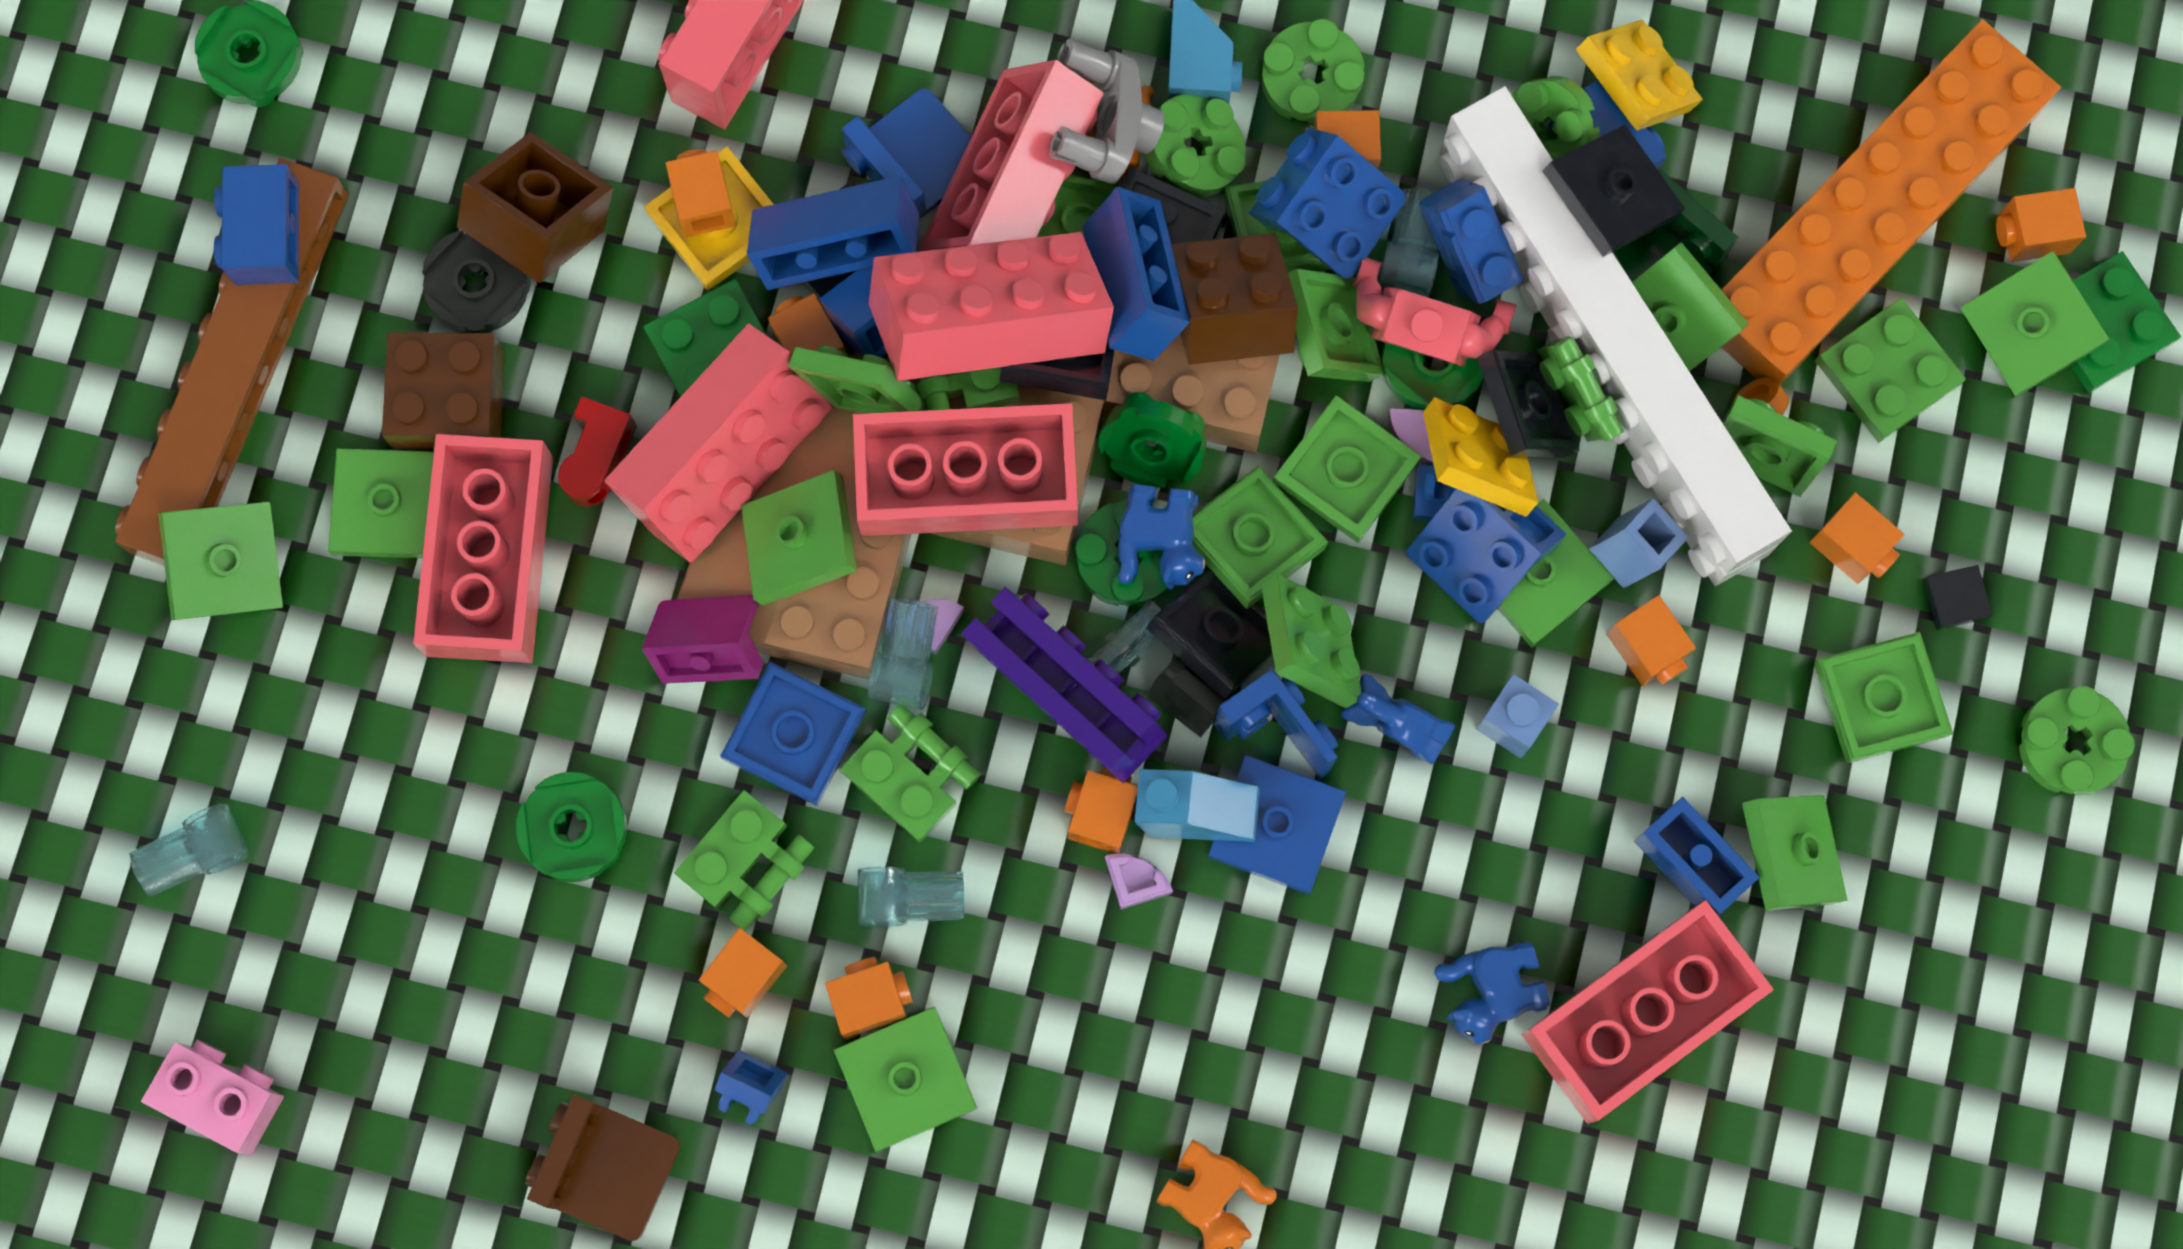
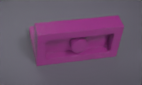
[642,595,764,684]

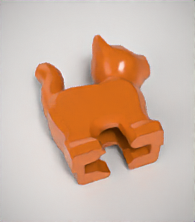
[1156,1140,1277,1249]

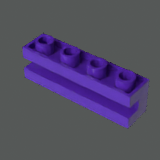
[961,587,1167,783]

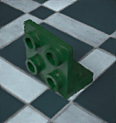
[1612,168,1739,282]

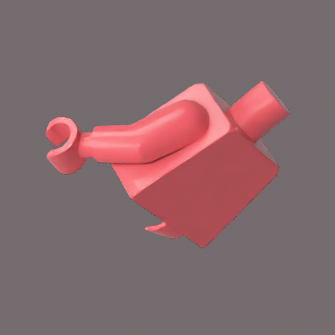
[1351,258,1517,368]

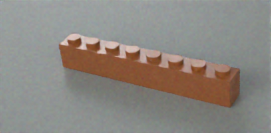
[115,157,349,566]

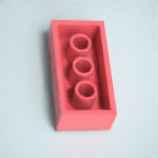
[658,0,804,130]
[918,60,1104,252]
[869,232,1114,381]
[604,323,832,564]
[853,403,1078,536]
[413,434,553,663]
[1521,900,1774,1124]

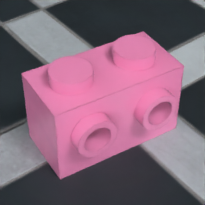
[141,1039,284,1155]

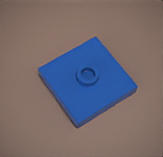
[720,662,867,807]
[1208,755,1346,895]

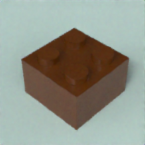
[457,132,613,283]
[1171,233,1298,365]
[382,332,505,452]

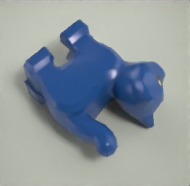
[1117,484,1205,590]
[1341,674,1455,764]
[1434,941,1550,1045]

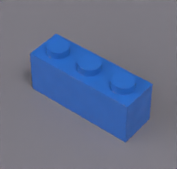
[747,175,919,290]
[1082,186,1190,361]

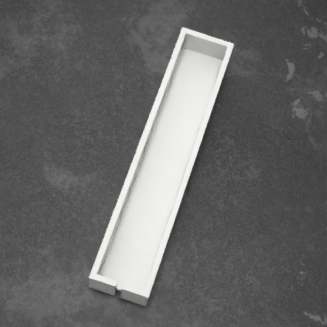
[1438,86,1792,587]

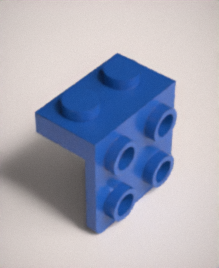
[841,89,971,220]
[1249,128,1405,278]

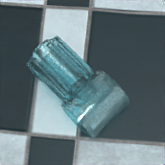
[1379,186,1440,297]
[868,597,939,710]
[129,804,250,896]
[857,867,964,927]

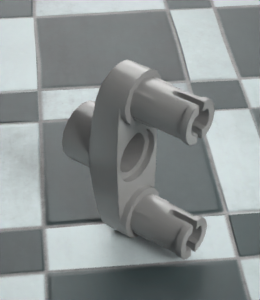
[1049,38,1164,184]

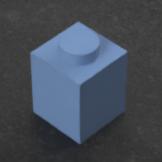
[1589,497,1688,588]
[1476,674,1559,759]

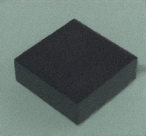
[1922,565,1993,630]

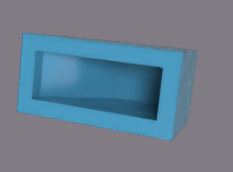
[1168,0,1242,104]
[1135,769,1260,842]

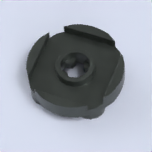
[422,230,531,333]

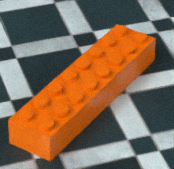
[1721,19,2061,385]

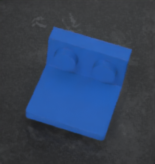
[1406,489,1567,623]
[1214,669,1338,779]

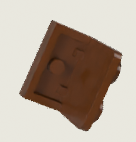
[525,1094,681,1241]

